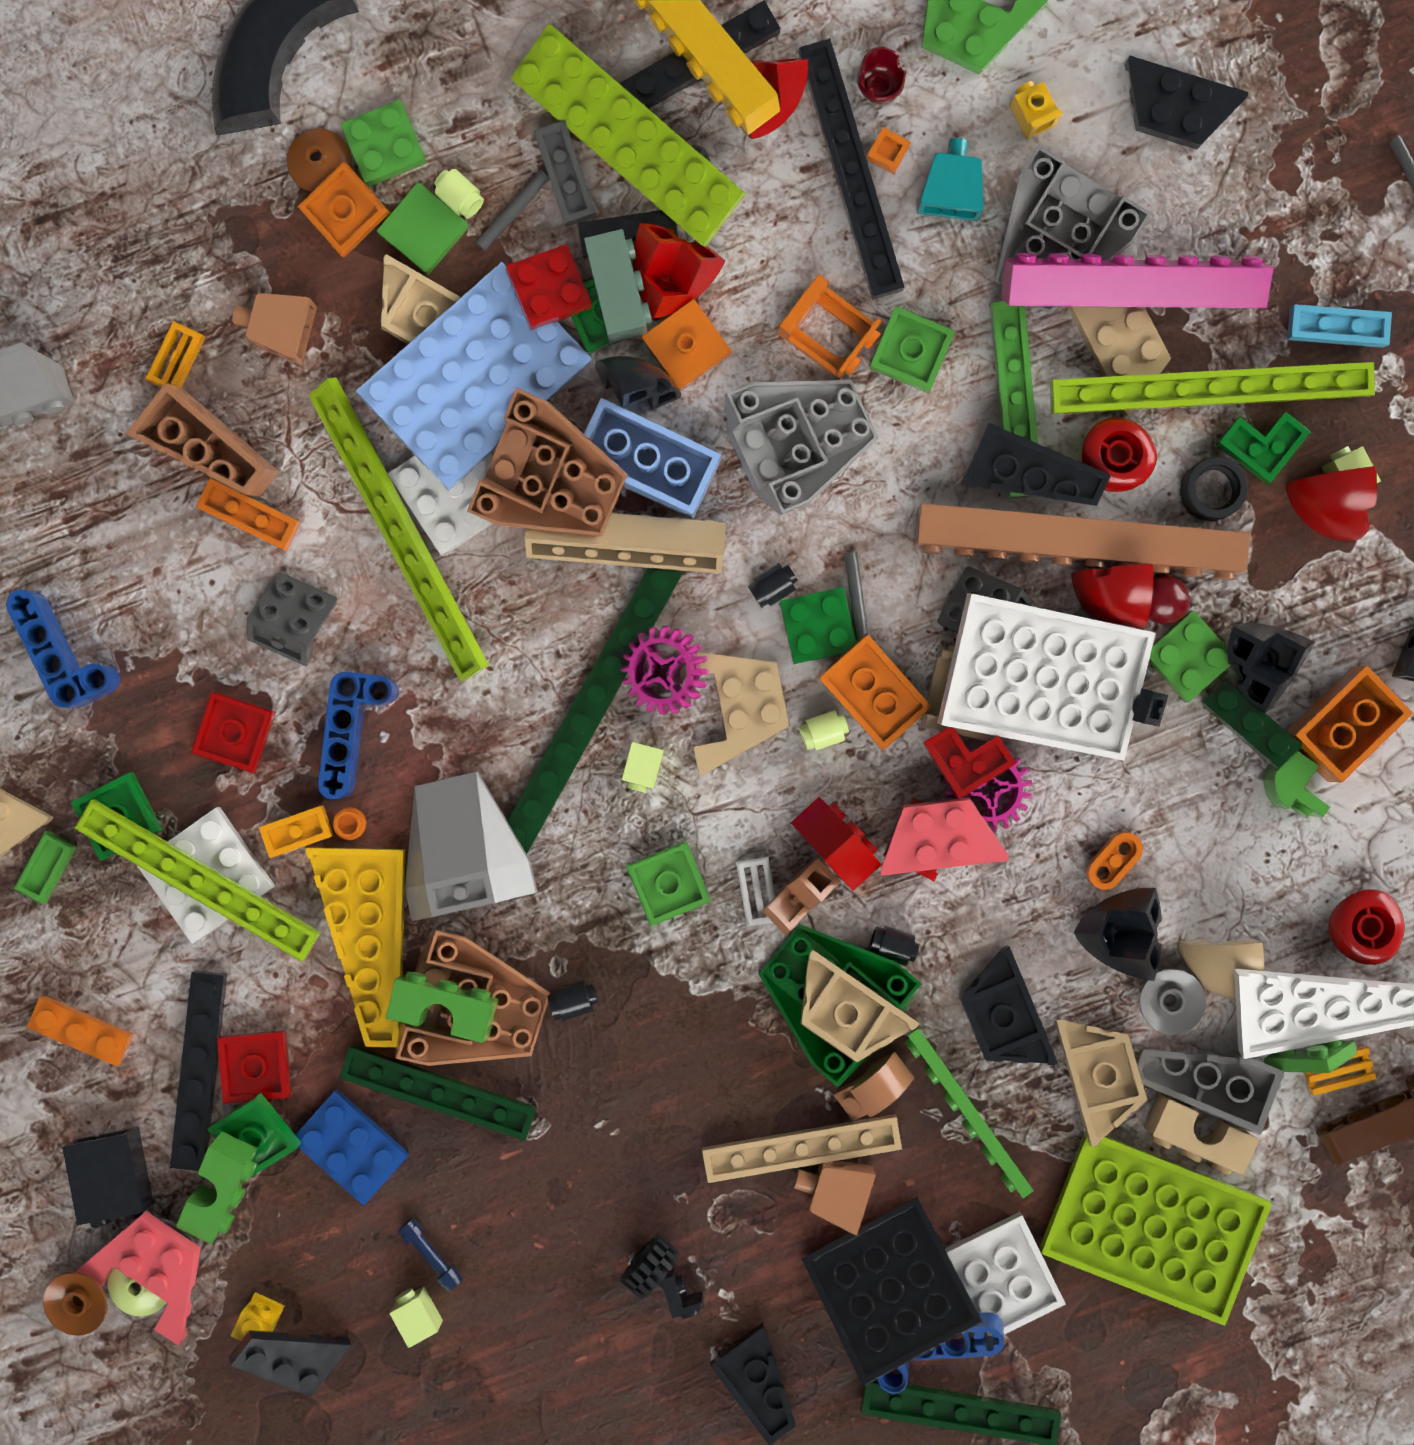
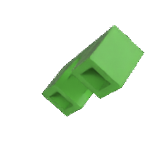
[386,972,498,1043]
[176,1131,258,1244]

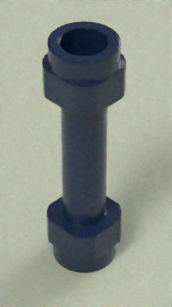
[398,1218,463,1292]

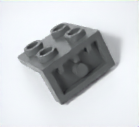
[937,566,1034,633]
[247,572,337,667]

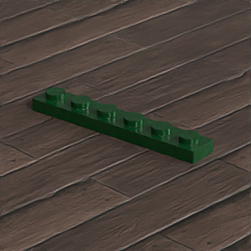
[339,1045,537,1141]
[860,1379,1062,1445]

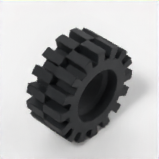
[620,1234,679,1300]

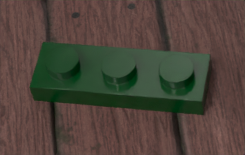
[1202,680,1303,771]

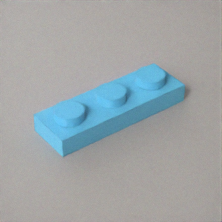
[1287,304,1392,348]

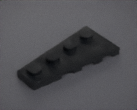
[961,423,1111,506]

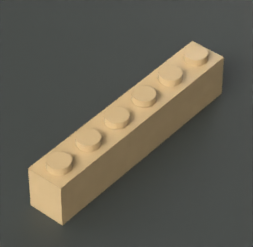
[525,512,726,574]

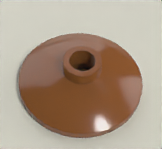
[287,129,352,193]
[43,1272,108,1336]

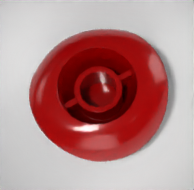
[1082,417,1157,492]
[1329,889,1405,965]

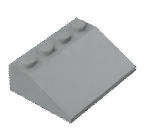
[0,342,75,432]

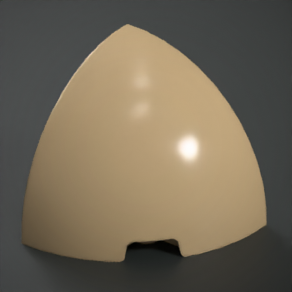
[1177,939,1264,1000]

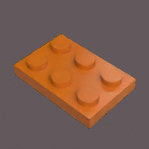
[817,634,932,751]

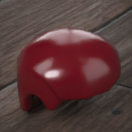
[857,47,907,105]
[1148,575,1191,625]

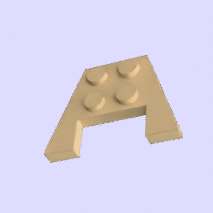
[675,650,789,775]

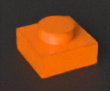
[866,127,911,175]

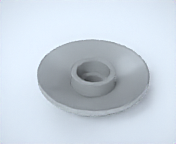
[1139,969,1206,1035]

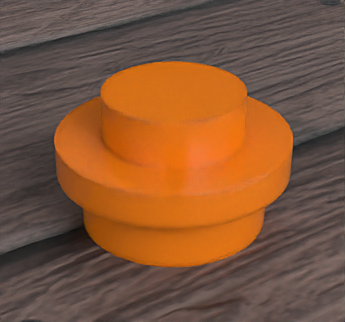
[333,807,367,840]

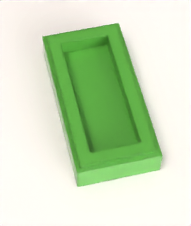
[13,831,77,904]

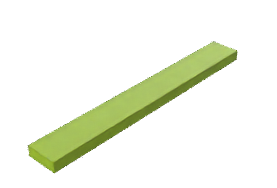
[74,800,321,962]

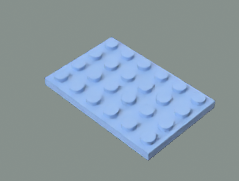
[356,262,592,491]

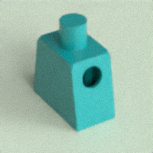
[917,138,984,222]

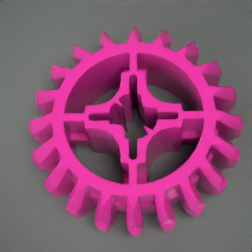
[620,626,709,715]
[943,745,1032,833]

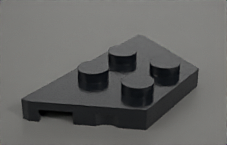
[1125,55,1249,150]
[959,945,1058,1065]

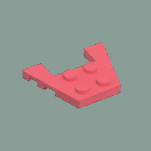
[75,1211,201,1346]

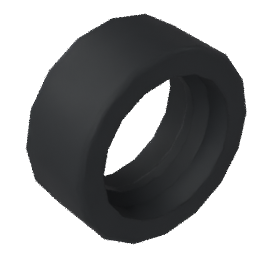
[1180,456,1249,522]

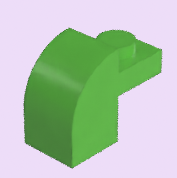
[1263,751,1330,818]

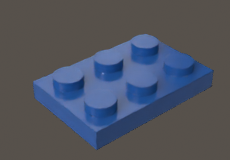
[295,1089,410,1206]

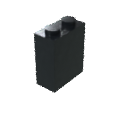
[62,1127,154,1227]

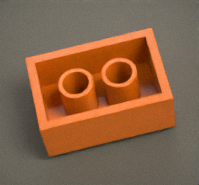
[1286,665,1413,783]

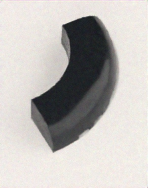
[212,0,359,136]

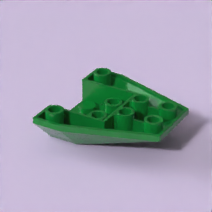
[759,924,922,1087]

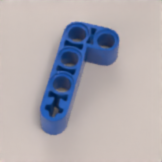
[6,589,120,708]
[318,672,398,800]
[878,1312,1004,1394]

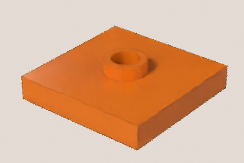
[297,161,390,258]
[641,299,732,391]

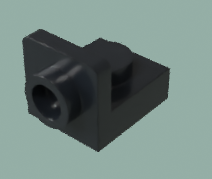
[1132,688,1168,727]
[661,1266,704,1319]

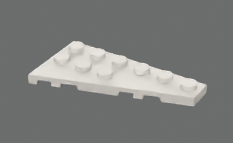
[1234,969,1414,1059]

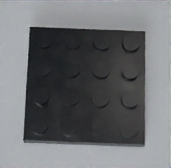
[802,1197,983,1386]

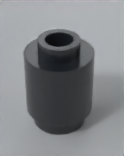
[748,562,798,608]
[868,925,920,966]
[547,980,598,1021]

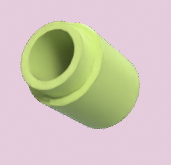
[434,169,484,219]
[798,710,849,751]

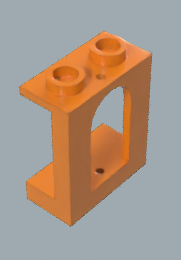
[778,274,882,380]

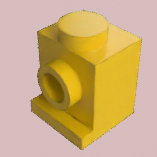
[1010,81,1063,140]
[231,1292,285,1341]

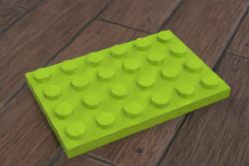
[1039,1131,1273,1326]

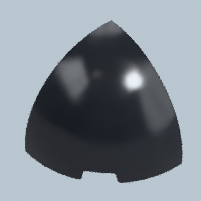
[595,356,681,410]
[1228,623,1315,713]
[1074,888,1162,981]

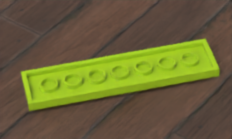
[510,23,747,247]

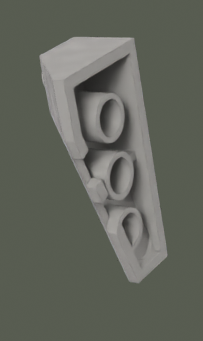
[1137,1049,1284,1135]

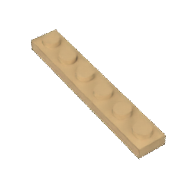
[702,1114,902,1183]

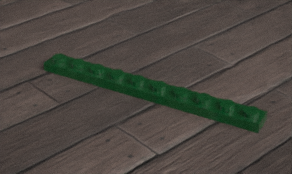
[508,568,682,854]

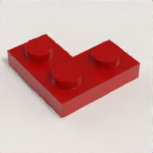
[923,727,1017,800]

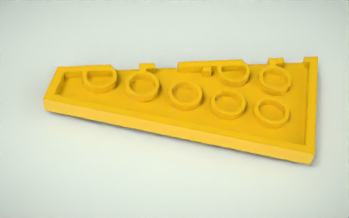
[305,847,406,1047]

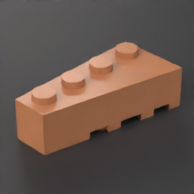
[126,383,279,497]

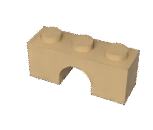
[1144,1093,1260,1176]

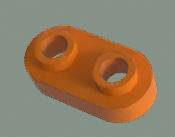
[1086,832,1143,890]

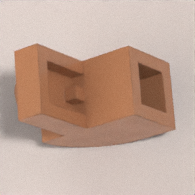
[762,857,840,935]
[834,1052,915,1121]

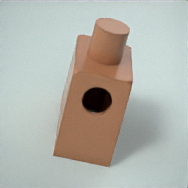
[233,293,317,366]
[793,1161,876,1235]

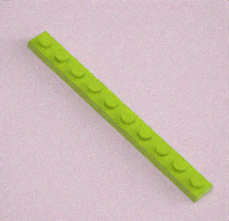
[1049,362,1375,414]
[308,377,489,682]

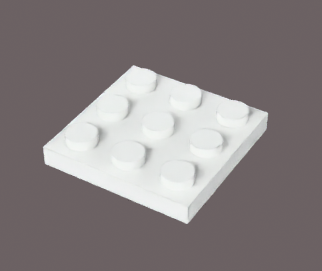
[388,453,494,556]
[137,807,276,944]
[945,1212,1066,1338]

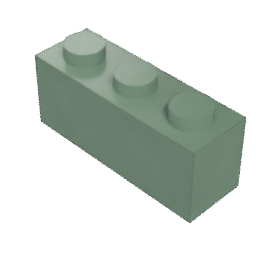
[584,229,652,343]

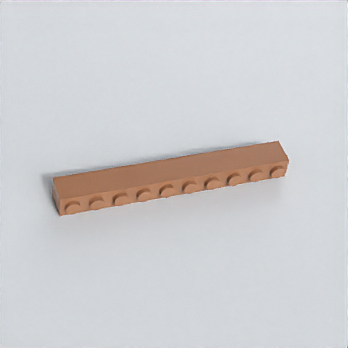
[914,504,1250,580]

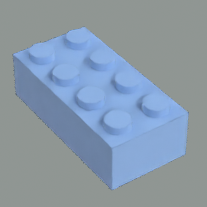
[584,398,721,520]

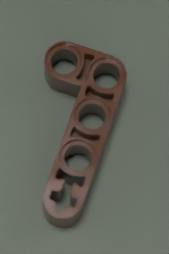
[1316,1074,1414,1164]

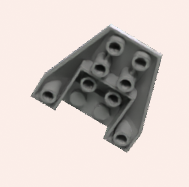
[995,145,1152,314]
[725,380,878,515]
[405,772,537,921]

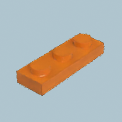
[195,478,301,552]
[26,996,134,1066]

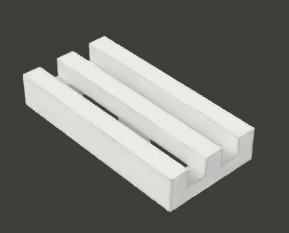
[736,856,775,927]

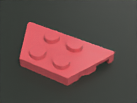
[880,797,1009,876]

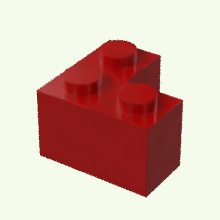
[790,796,882,891]

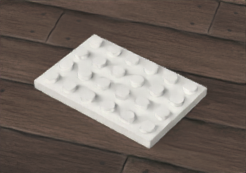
[937,593,1156,760]

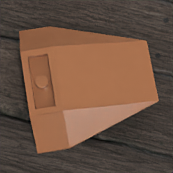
[467,387,628,536]
[395,929,551,1066]

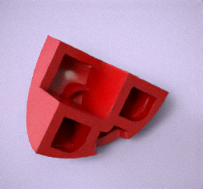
[740,58,808,139]
[633,223,725,318]
[1285,466,1377,541]
[1071,564,1154,630]

